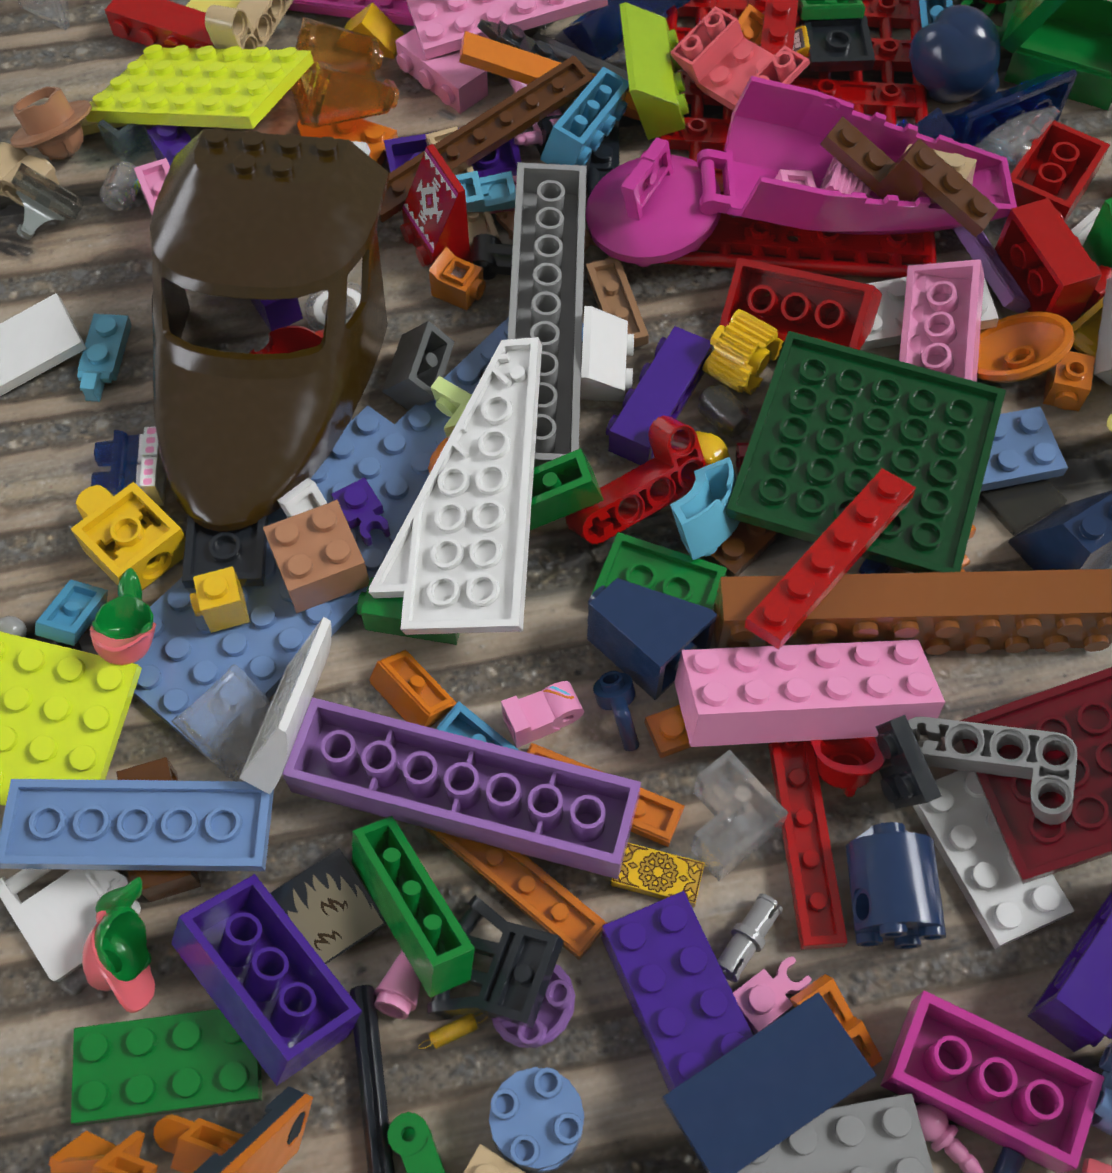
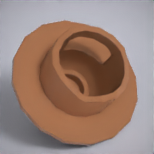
[10,86,92,160]

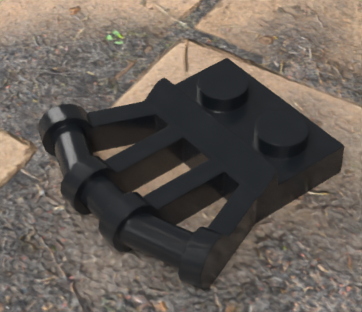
[426,895,564,1029]

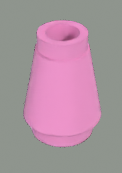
[374,950,421,1019]

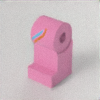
[501,681,584,748]

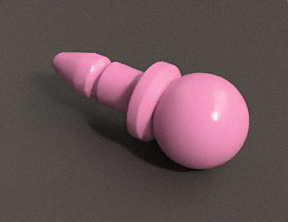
[916,1103,984,1173]

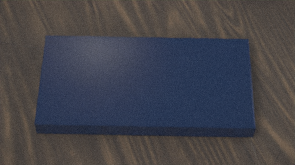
[662,992,877,1173]

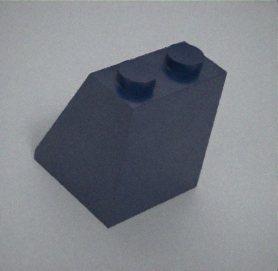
[1008,490,1112,570]
[587,578,717,700]

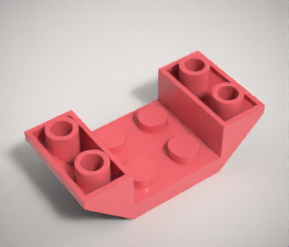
[670,6,810,111]

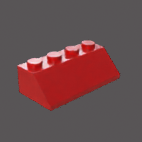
[719,257,882,350]

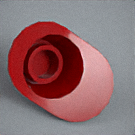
[810,737,885,797]

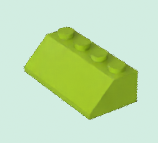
[620,2,689,140]

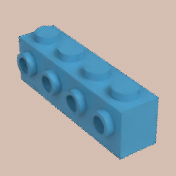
[540,66,629,166]

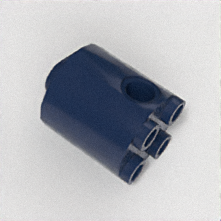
[846,822,946,949]

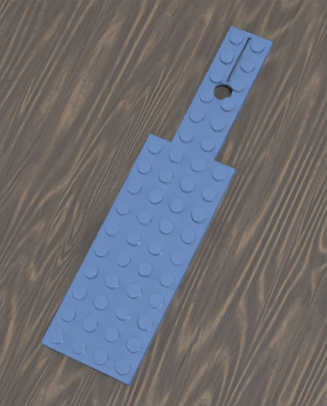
[133,317,584,759]

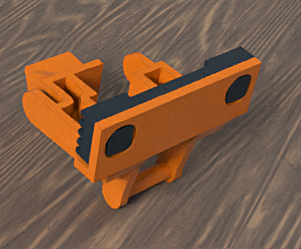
[48,1086,313,1173]

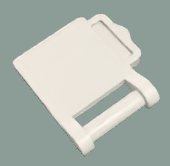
[0,869,141,982]

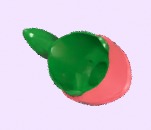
[90,568,156,665]
[82,877,155,1013]

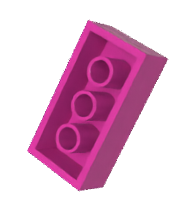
[880,991,1105,1173]

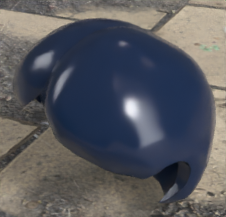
[909,5,1000,103]

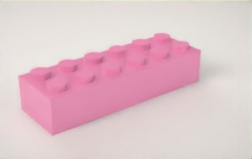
[674,640,945,747]

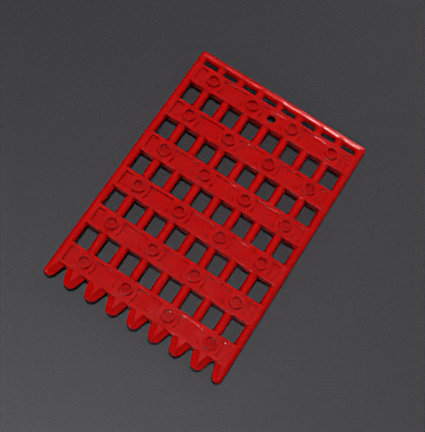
[657,0,937,278]

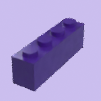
[606,326,713,465]

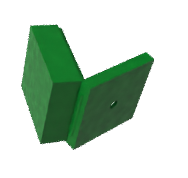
[1000,0,1112,110]

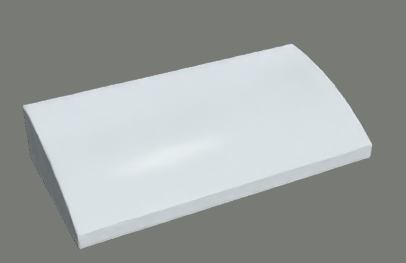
[239,617,332,795]

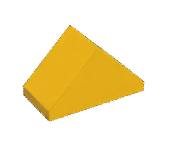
[337,2,405,59]

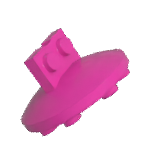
[586,137,721,267]

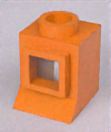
[429,247,486,311]

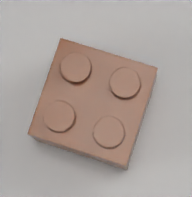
[263,500,369,613]

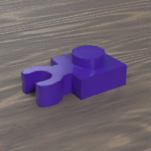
[331,477,390,546]

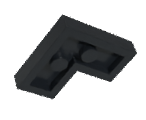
[875,715,942,809]

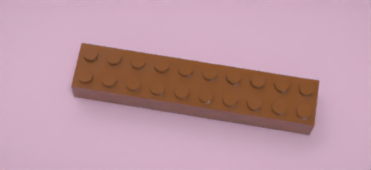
[713,569,1112,655]

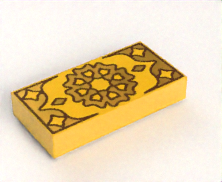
[611,843,705,907]

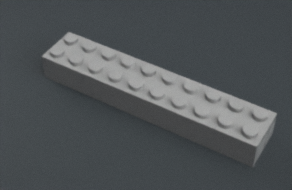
[508,162,587,467]

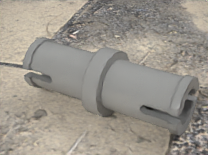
[717,894,783,982]

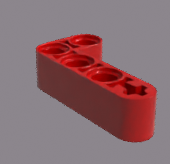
[565,416,706,544]

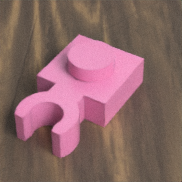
[733,956,812,1034]

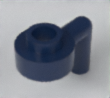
[593,671,640,751]

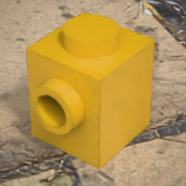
[190,566,250,633]

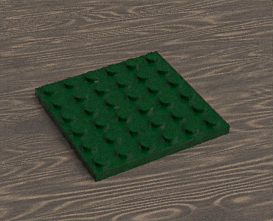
[726,331,1006,573]

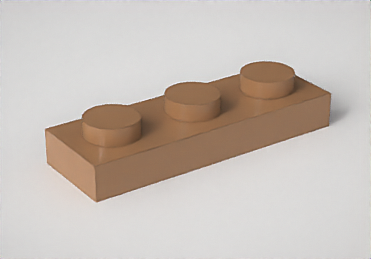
[586,258,649,347]

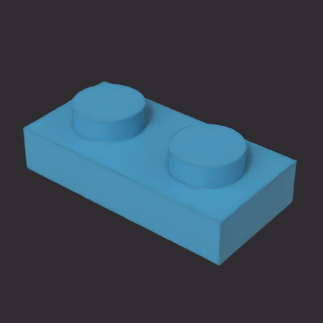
[35,579,108,646]

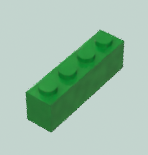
[530,448,604,531]
[352,816,475,998]

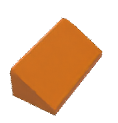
[369,649,457,728]

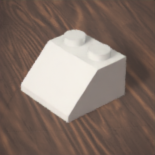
[581,306,634,402]

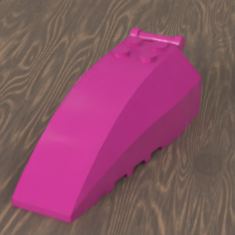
[697,76,1017,235]

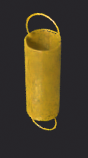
[418,1013,488,1049]

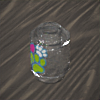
[99,161,140,211]

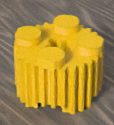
[702,309,783,395]

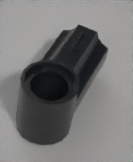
[468,234,513,280]

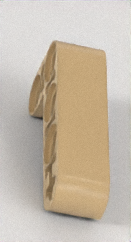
[205,0,293,49]

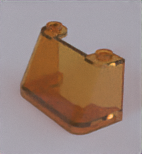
[291,17,399,128]

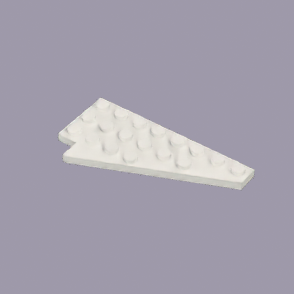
[369,337,542,635]

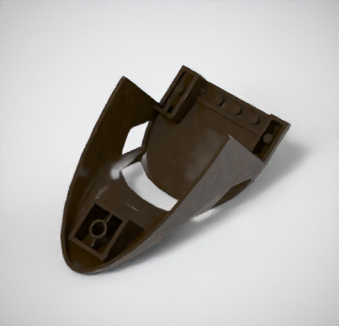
[150,128,389,532]

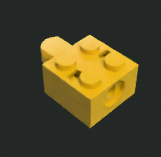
[71,482,186,590]

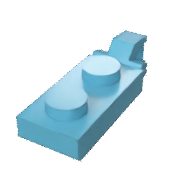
[77,314,131,402]

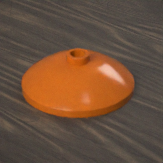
[977,312,1074,383]

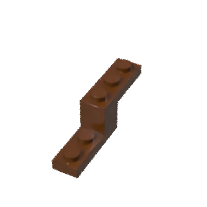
[820,116,998,237]

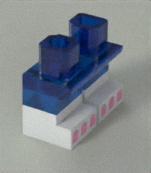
[91,426,167,506]

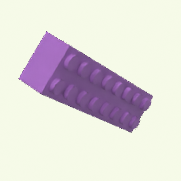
[282,697,641,879]

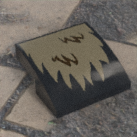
[270,848,387,964]

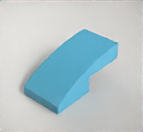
[455,171,516,212]

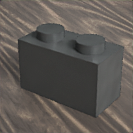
[382,321,455,411]

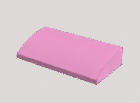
[899,259,984,382]

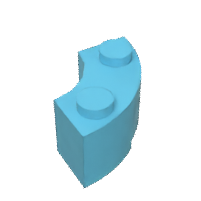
[670,457,740,560]

